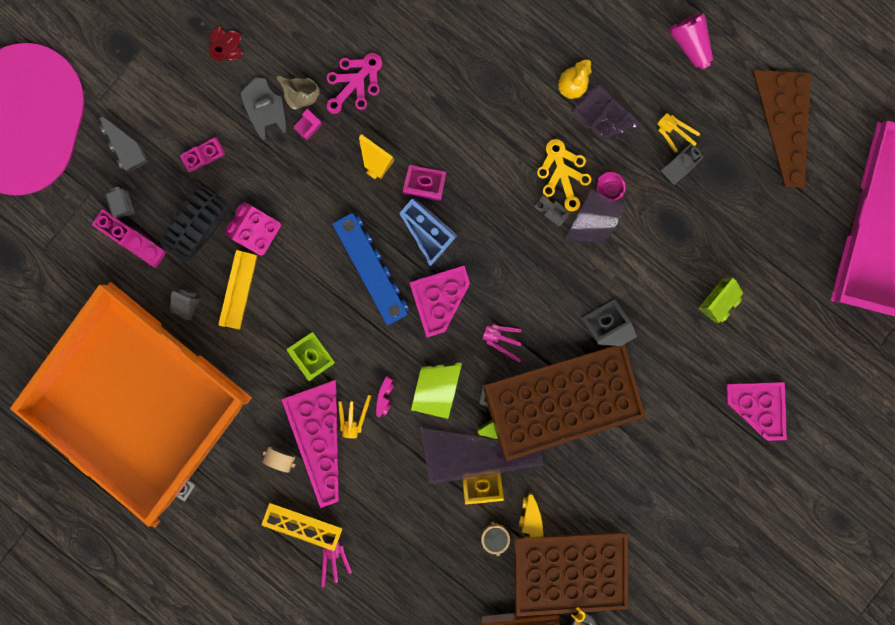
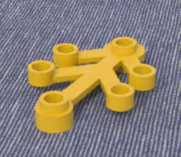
[537,139,591,212]

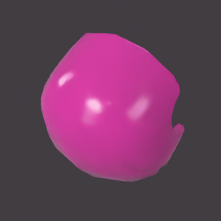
[597,172,626,202]

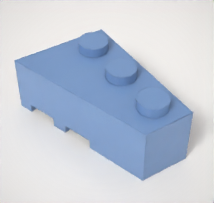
[400,198,458,266]

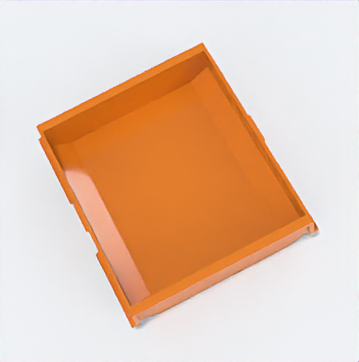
[10,282,252,528]

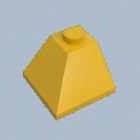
[359,134,394,179]

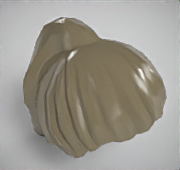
[276,76,320,109]

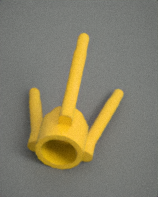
[657,113,700,153]
[338,395,371,438]

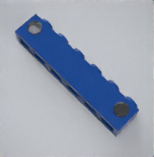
[333,213,409,326]

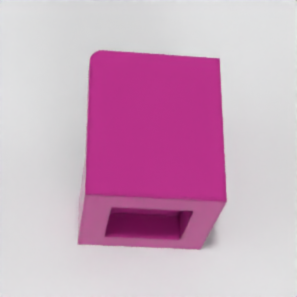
[294,109,323,140]

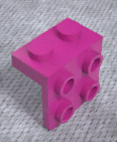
[225,201,281,256]

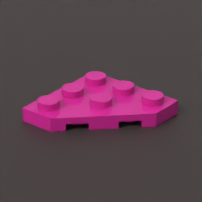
[410,266,470,337]
[726,382,787,441]

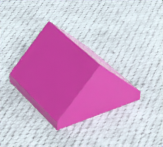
[403,165,446,201]

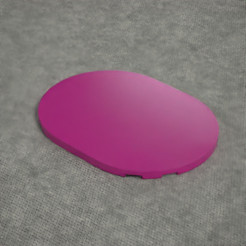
[0,43,85,196]

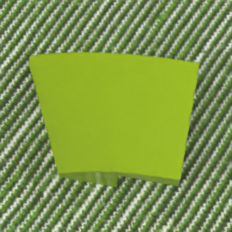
[411,363,462,419]

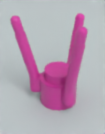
[483,324,522,363]
[321,542,352,587]

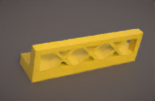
[219,250,258,330]
[261,503,342,551]

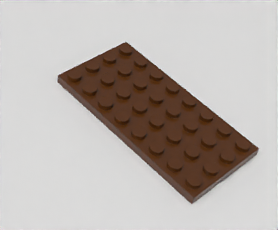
[483,344,646,461]

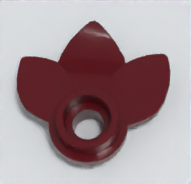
[209,26,243,61]

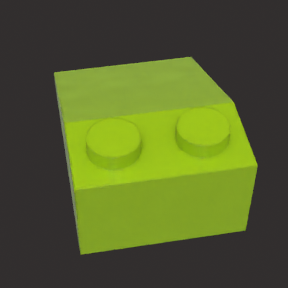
[698,278,743,323]

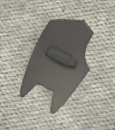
[240,77,286,140]

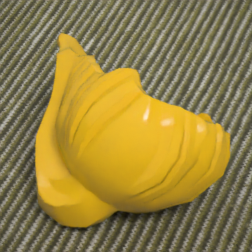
[558,60,592,99]

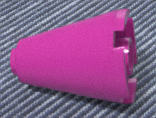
[668,13,713,69]

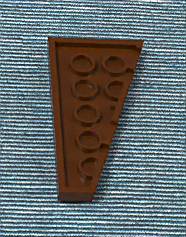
[752,70,811,188]

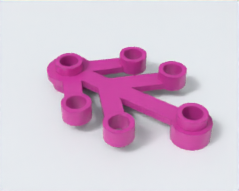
[327,53,382,114]

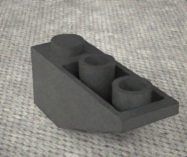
[99,117,149,172]
[170,289,200,320]

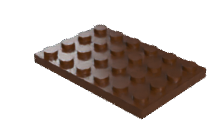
[514,532,628,616]

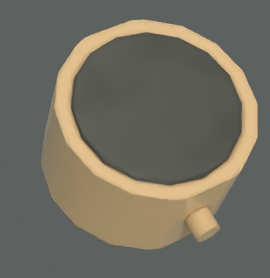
[263,447,295,473]
[481,521,510,556]

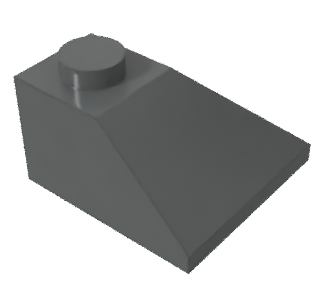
[582,299,637,346]

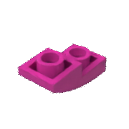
[180,137,226,172]
[376,376,394,418]

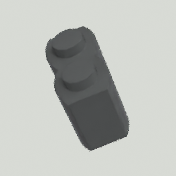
[105,187,135,219]

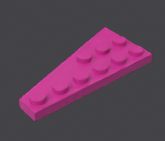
[282,380,339,508]

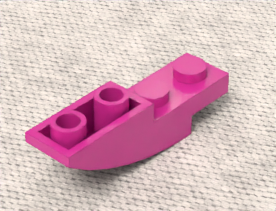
[92,209,167,268]

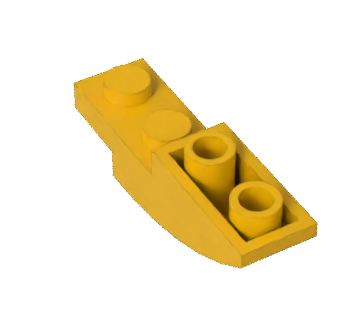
[519,493,543,537]

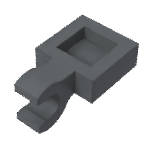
[534,195,571,227]

